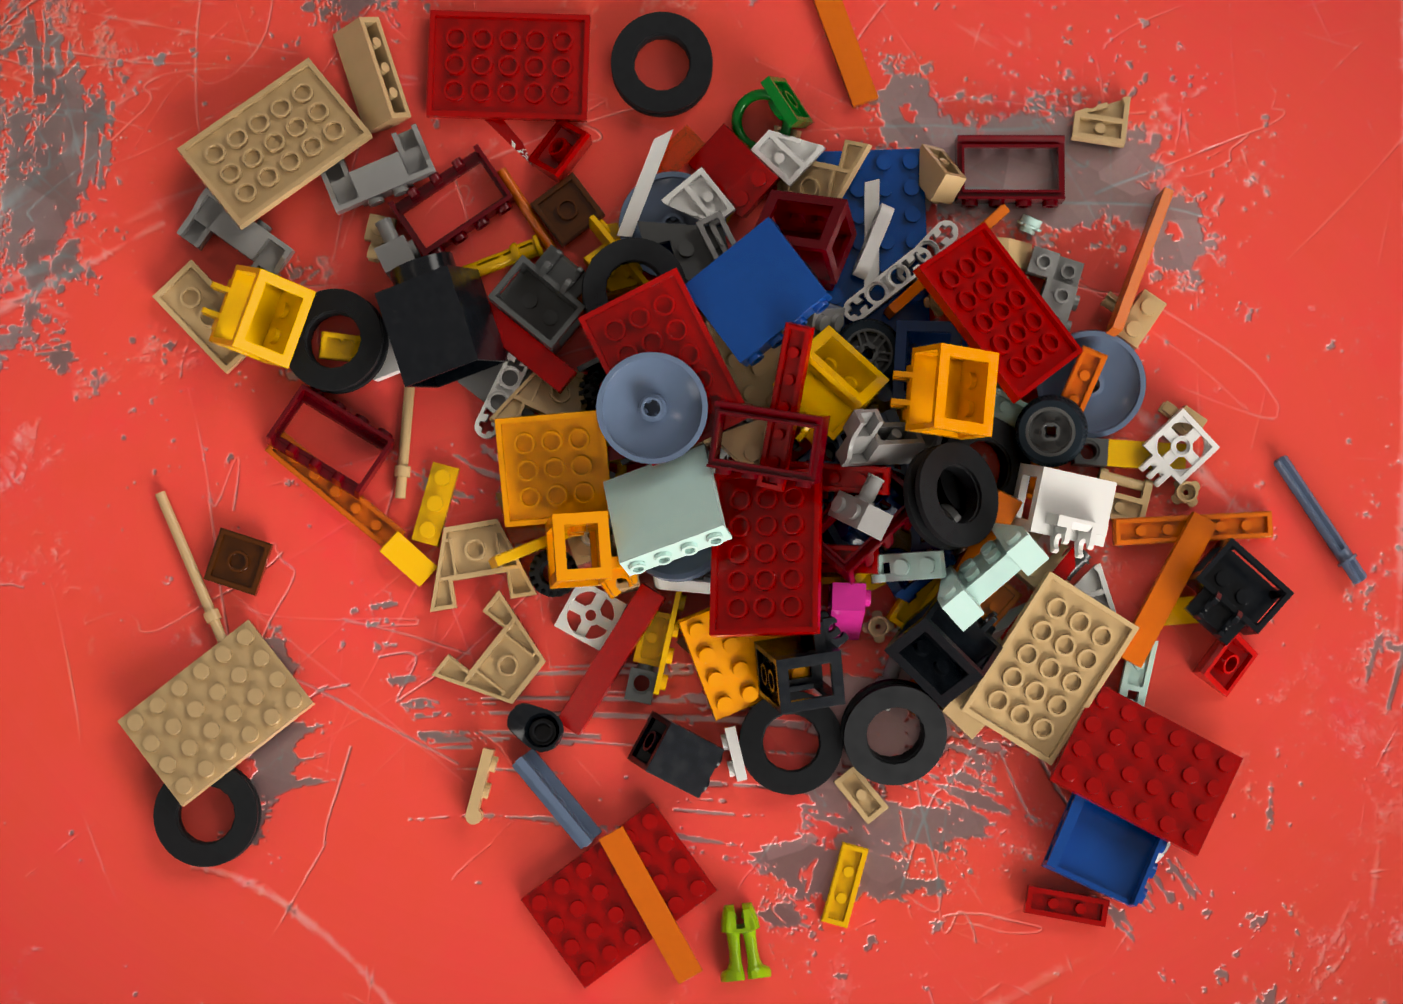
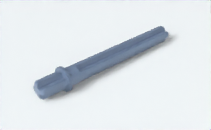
[1274,455,1367,584]

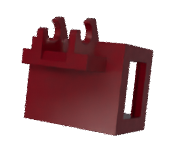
[755,189,857,291]

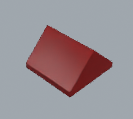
[527,121,592,183]
[1192,633,1258,697]

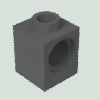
[1071,437,1109,468]
[624,663,658,705]

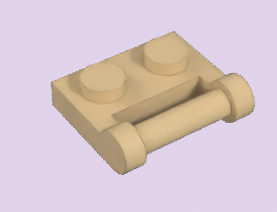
[1097,467,1153,520]

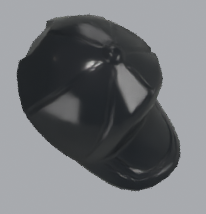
[507,703,564,752]

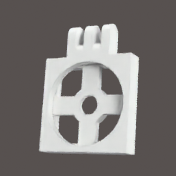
[1138,408,1220,487]
[554,586,627,651]

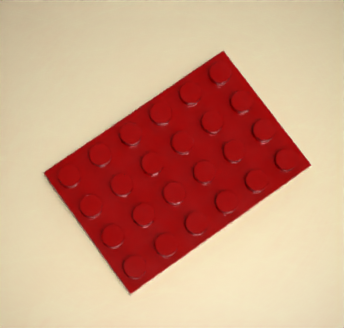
[426,10,591,122]
[912,222,1083,404]
[578,267,747,466]
[709,469,823,638]
[1048,685,1243,857]
[521,802,717,988]

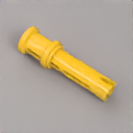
[462,234,544,277]

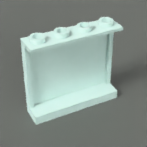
[603,444,733,576]

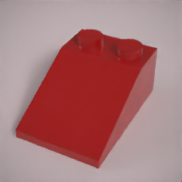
[688,123,781,218]

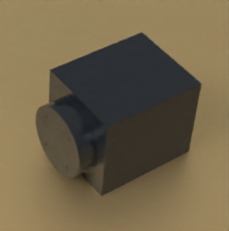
[375,252,508,388]

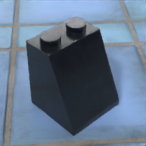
[627,711,724,798]

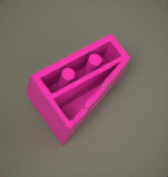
[827,582,871,640]

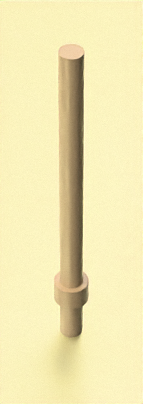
[394,385,415,499]
[155,491,227,643]

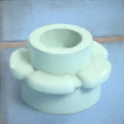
[1017,213,1043,235]

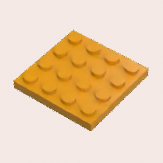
[494,410,610,527]
[677,607,810,721]

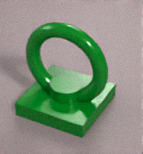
[731,76,813,149]

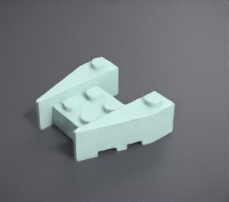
[937,523,1049,632]

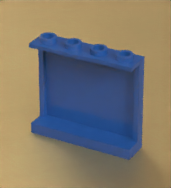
[686,217,833,367]
[1041,793,1168,907]

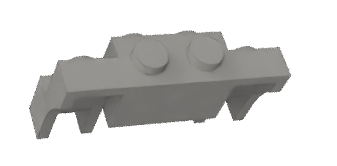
[321,123,436,215]
[176,188,295,277]
[1025,246,1085,332]
[836,409,943,467]

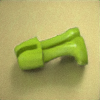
[720,902,771,982]

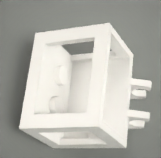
[1011,463,1117,559]

